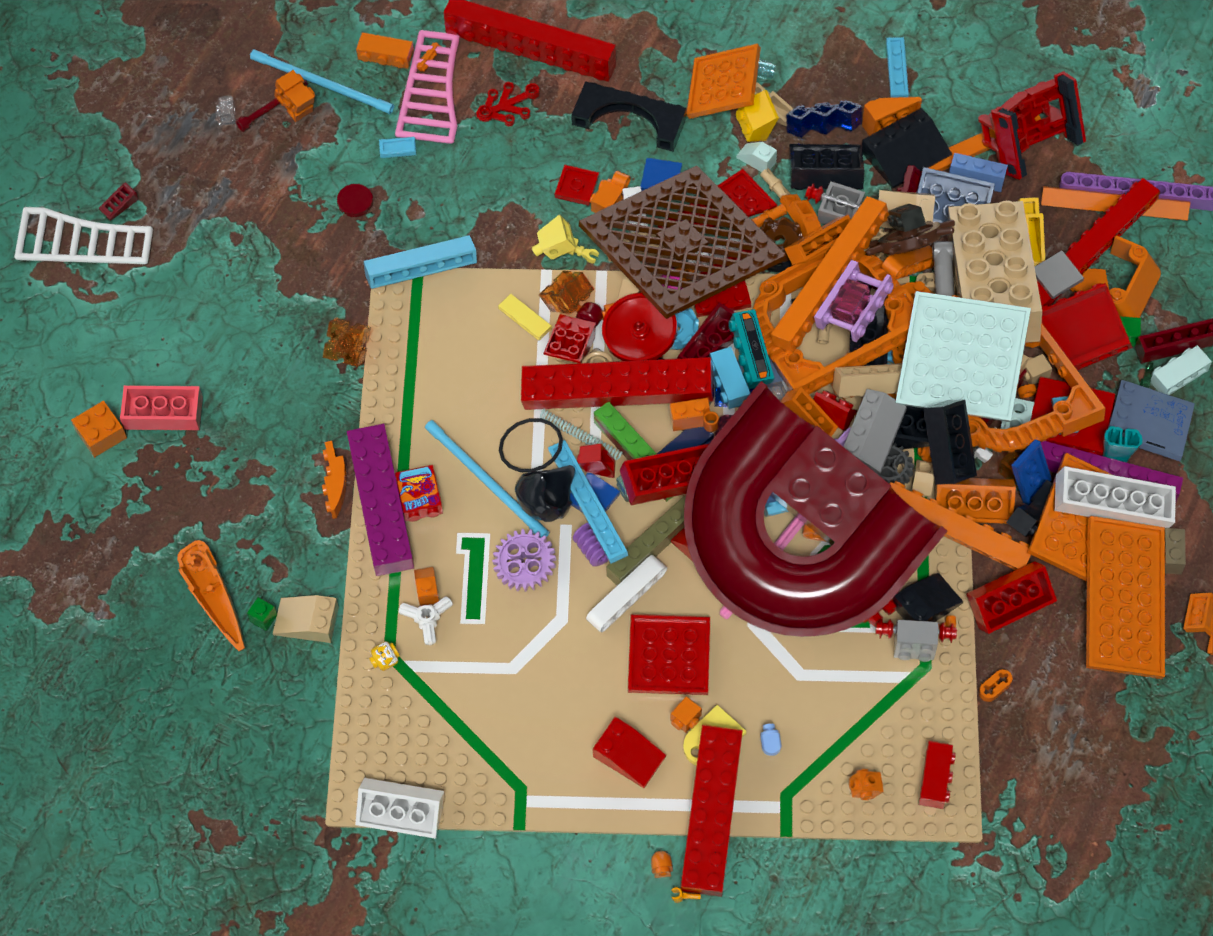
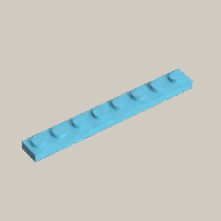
[548,440,629,564]

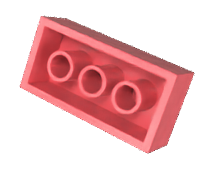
[120,386,203,430]

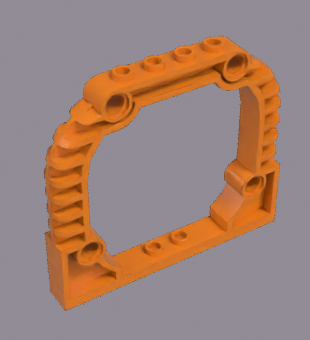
[752,245,914,395]
[968,323,1105,453]

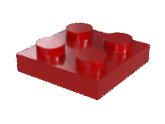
[555,165,599,206]

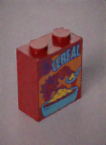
[395,465,443,522]

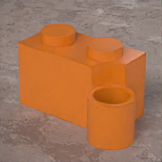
[590,171,631,213]
[670,398,719,432]

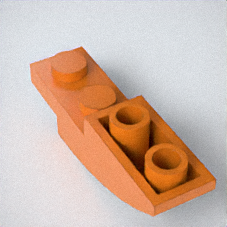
[780,194,821,237]
[322,441,347,519]

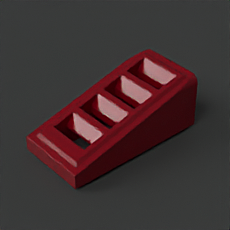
[99,182,139,221]

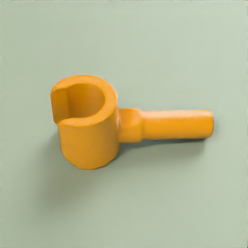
[671,887,701,903]

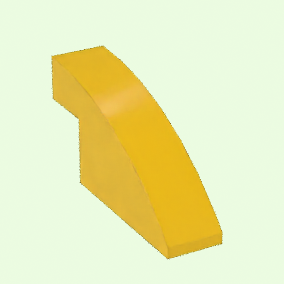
[1018,198,1045,267]

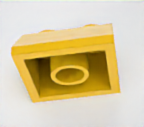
[736,90,779,142]

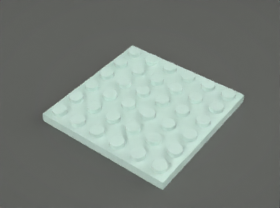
[895,291,1031,422]

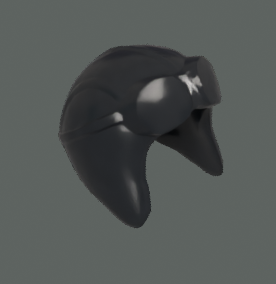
[515,465,575,522]

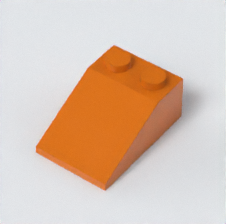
[862,97,922,136]

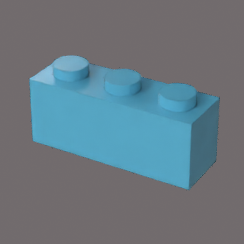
[710,347,750,409]

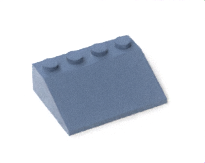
[917,167,995,223]

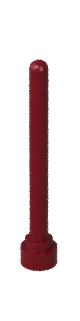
[235,80,308,132]

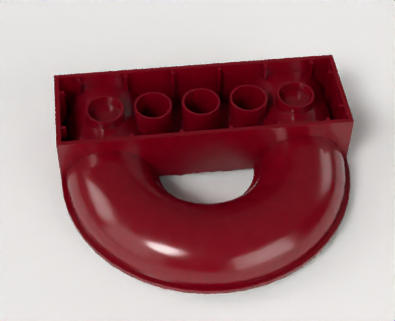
[684,381,947,637]

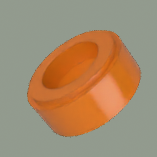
[1017,384,1037,398]

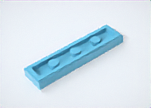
[886,37,909,98]

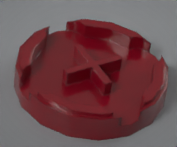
[337,184,373,217]

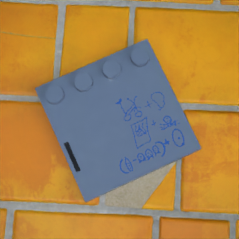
[1108,380,1195,461]

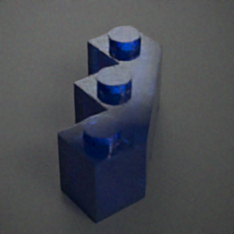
[786,100,862,138]

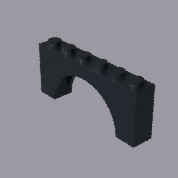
[572,81,687,152]

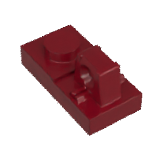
[896,165,922,193]

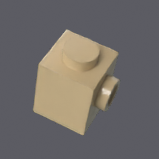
[1024,354,1052,384]

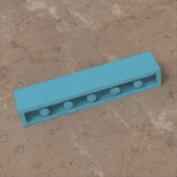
[363,235,477,289]

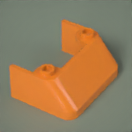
[1088,235,1161,318]

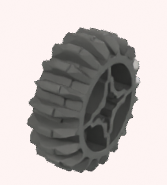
[877,442,914,485]

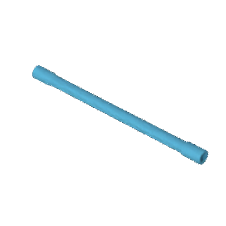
[250,49,394,114]
[425,420,550,538]

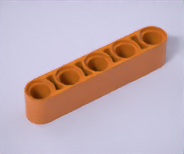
[881,245,934,280]

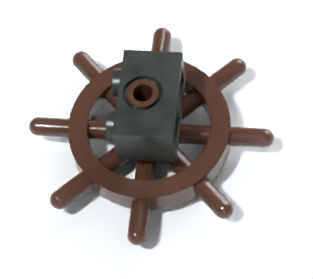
[866,203,955,256]

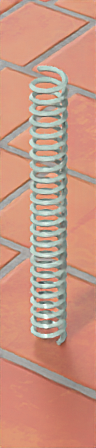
[540,409,622,460]

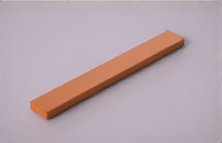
[929,115,1041,171]
[1041,186,1190,220]

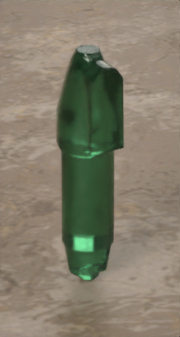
[1140,361,1154,388]

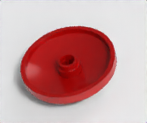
[602,293,678,361]

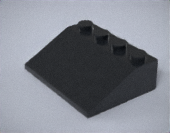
[862,108,952,188]
[789,144,864,190]

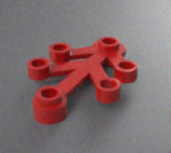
[476,82,540,127]

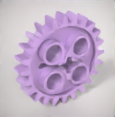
[492,529,556,592]

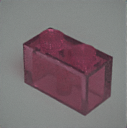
[830,279,871,326]

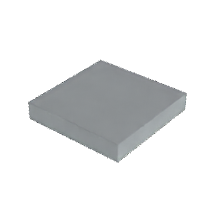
[1035,251,1084,299]

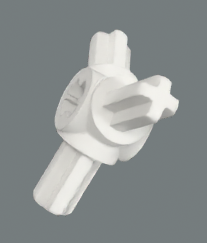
[398,596,453,645]

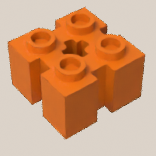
[274,70,315,122]

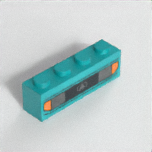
[729,309,775,389]

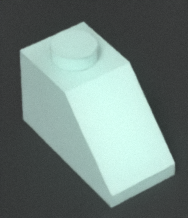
[736,142,777,172]

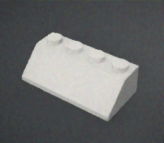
[355,778,444,839]

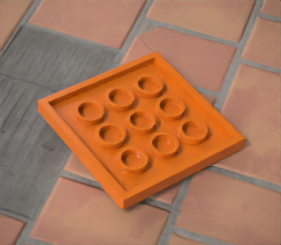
[686,43,761,119]

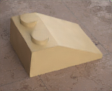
[878,190,935,229]
[273,595,339,643]

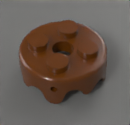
[761,217,803,263]

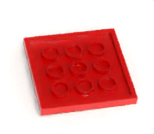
[628,615,710,695]

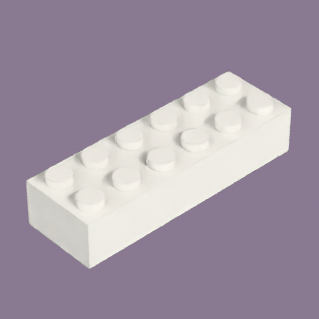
[1055,466,1176,528]

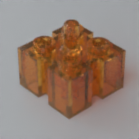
[539,271,594,314]
[322,318,371,367]

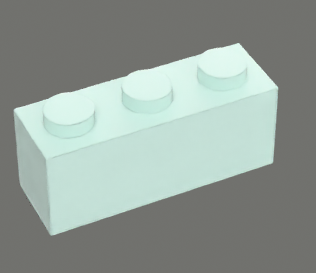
[1150,345,1212,395]

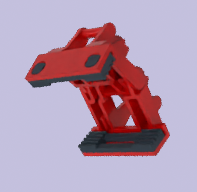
[978,71,1086,180]

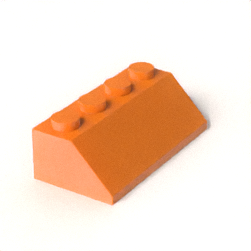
[935,478,1016,524]

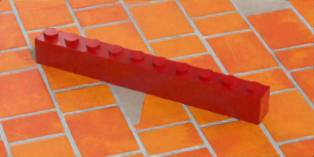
[1037,178,1160,306]

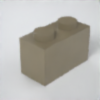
[1165,528,1186,575]

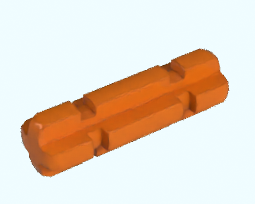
[417,42,441,72]

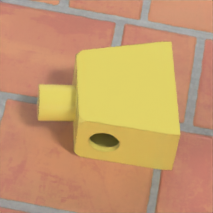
[532,215,576,259]

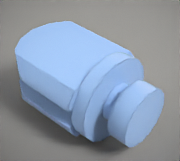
[760,724,782,756]

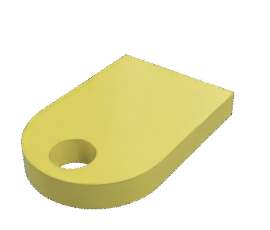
[683,705,746,766]

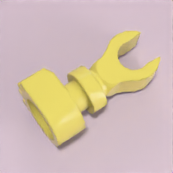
[568,237,599,264]

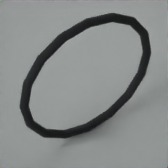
[499,418,563,472]

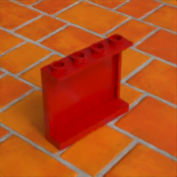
[1042,283,1133,371]
[1030,377,1115,456]

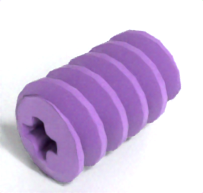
[573,523,609,567]

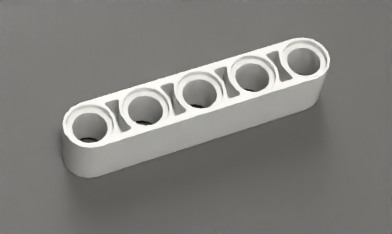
[586,555,667,633]

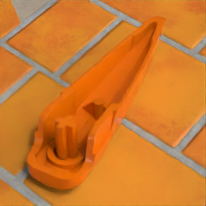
[177,540,245,651]

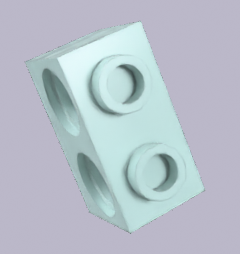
[1000,398,1034,429]

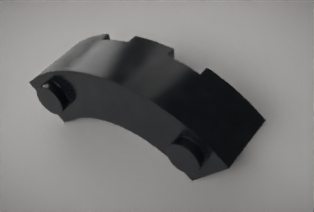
[1006,480,1053,537]

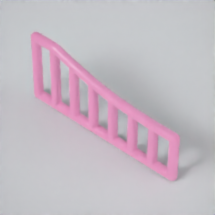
[395,30,460,144]

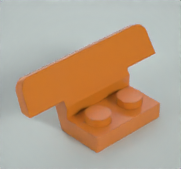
[1183,593,1213,655]

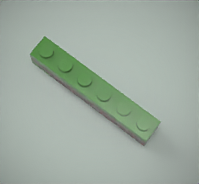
[594,402,673,502]

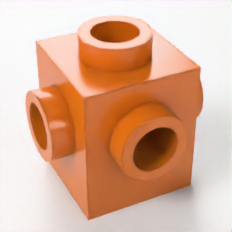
[849,769,884,800]

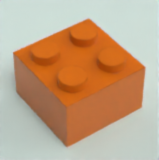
[71,400,127,458]

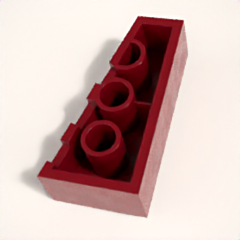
[677,302,735,359]

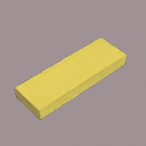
[498,294,552,341]

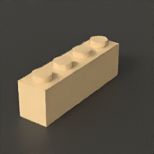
[833,363,903,398]

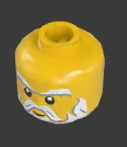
[369,641,400,671]

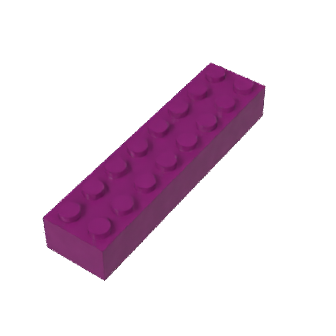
[347,423,414,576]

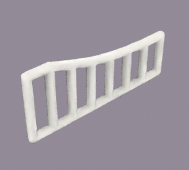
[14,207,153,264]

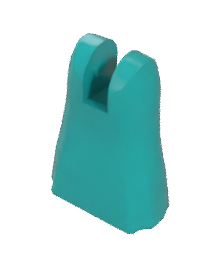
[1102,426,1143,463]

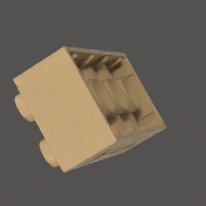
[948,201,1042,343]

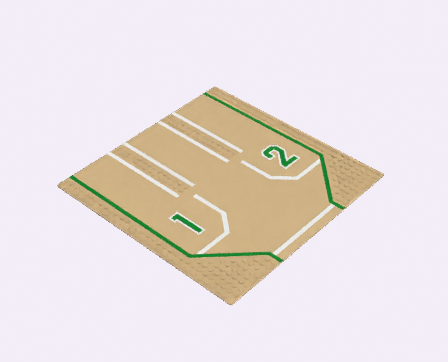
[325,268,982,843]

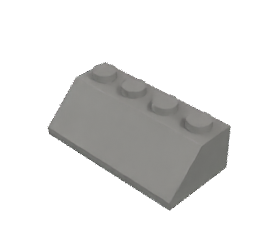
[844,389,907,474]

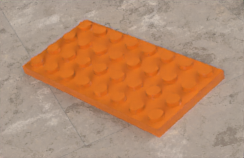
[1086,516,1165,679]

